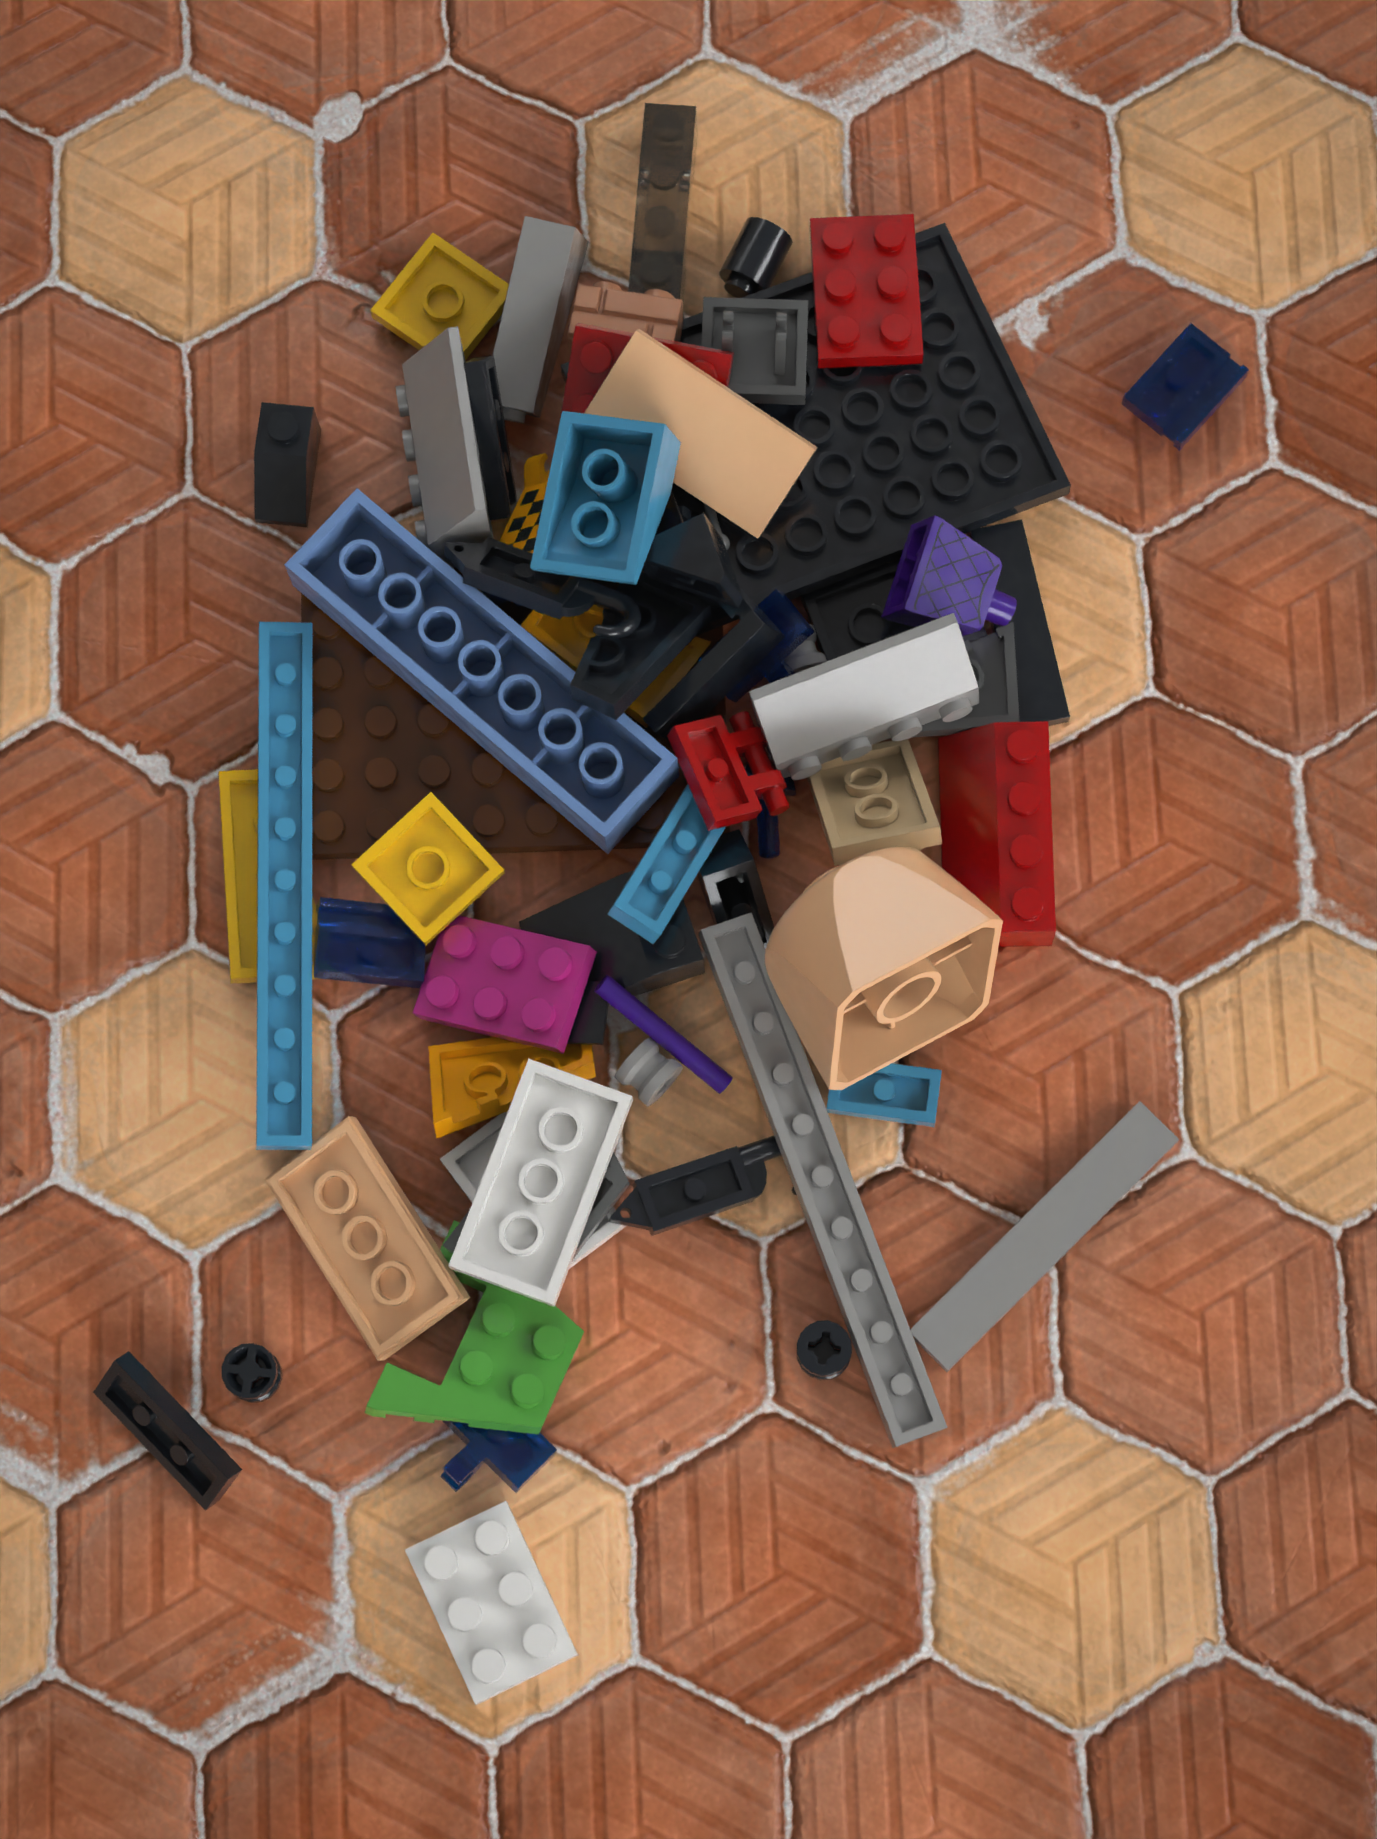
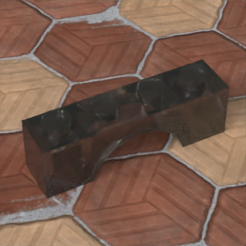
[628,103,698,303]

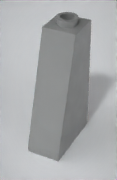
[492,216,588,424]

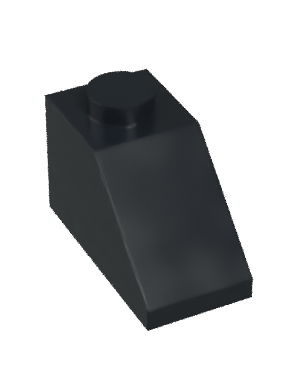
[254,402,321,527]
[697,829,774,949]

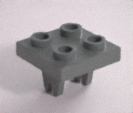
[701,297,808,405]

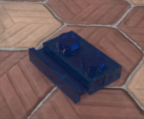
[1122,323,1249,451]
[313,897,425,988]

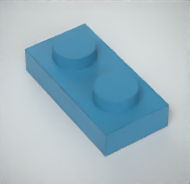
[826,1063,942,1127]

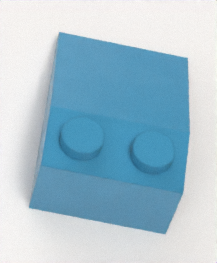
[530,411,681,585]

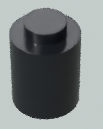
[719,217,793,298]

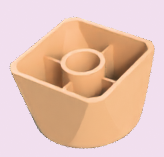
[765,847,1003,1090]

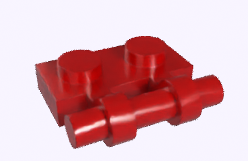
[667,711,790,831]

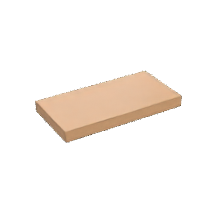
[584,329,818,539]
[265,1116,470,1361]

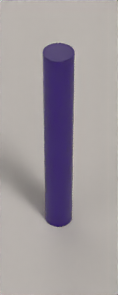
[594,975,733,1094]

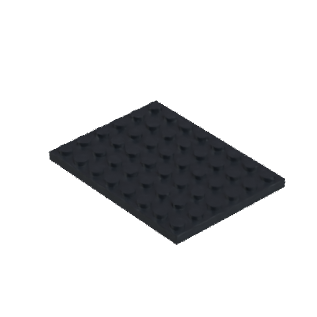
[561,223,1071,635]

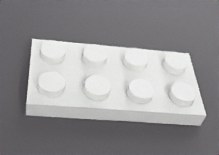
[448,1058,633,1307]

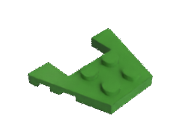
[365,1220,584,1435]

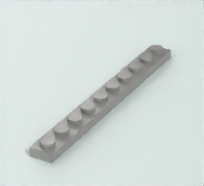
[698,913,948,1448]

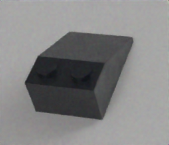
[519,870,705,1005]

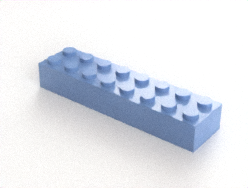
[284,488,679,854]

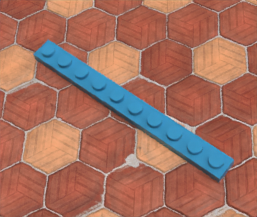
[256,622,313,1150]

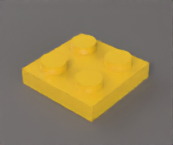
[370,232,509,360]
[351,792,505,945]

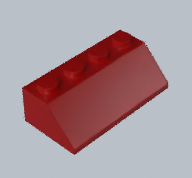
[938,721,1056,947]

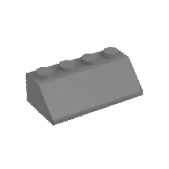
[395,326,493,568]
[749,613,979,780]

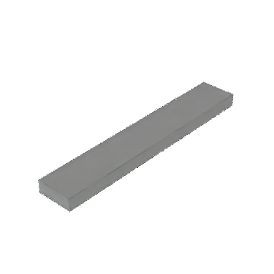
[910,1101,1179,1372]

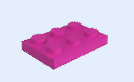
[412,916,597,1054]

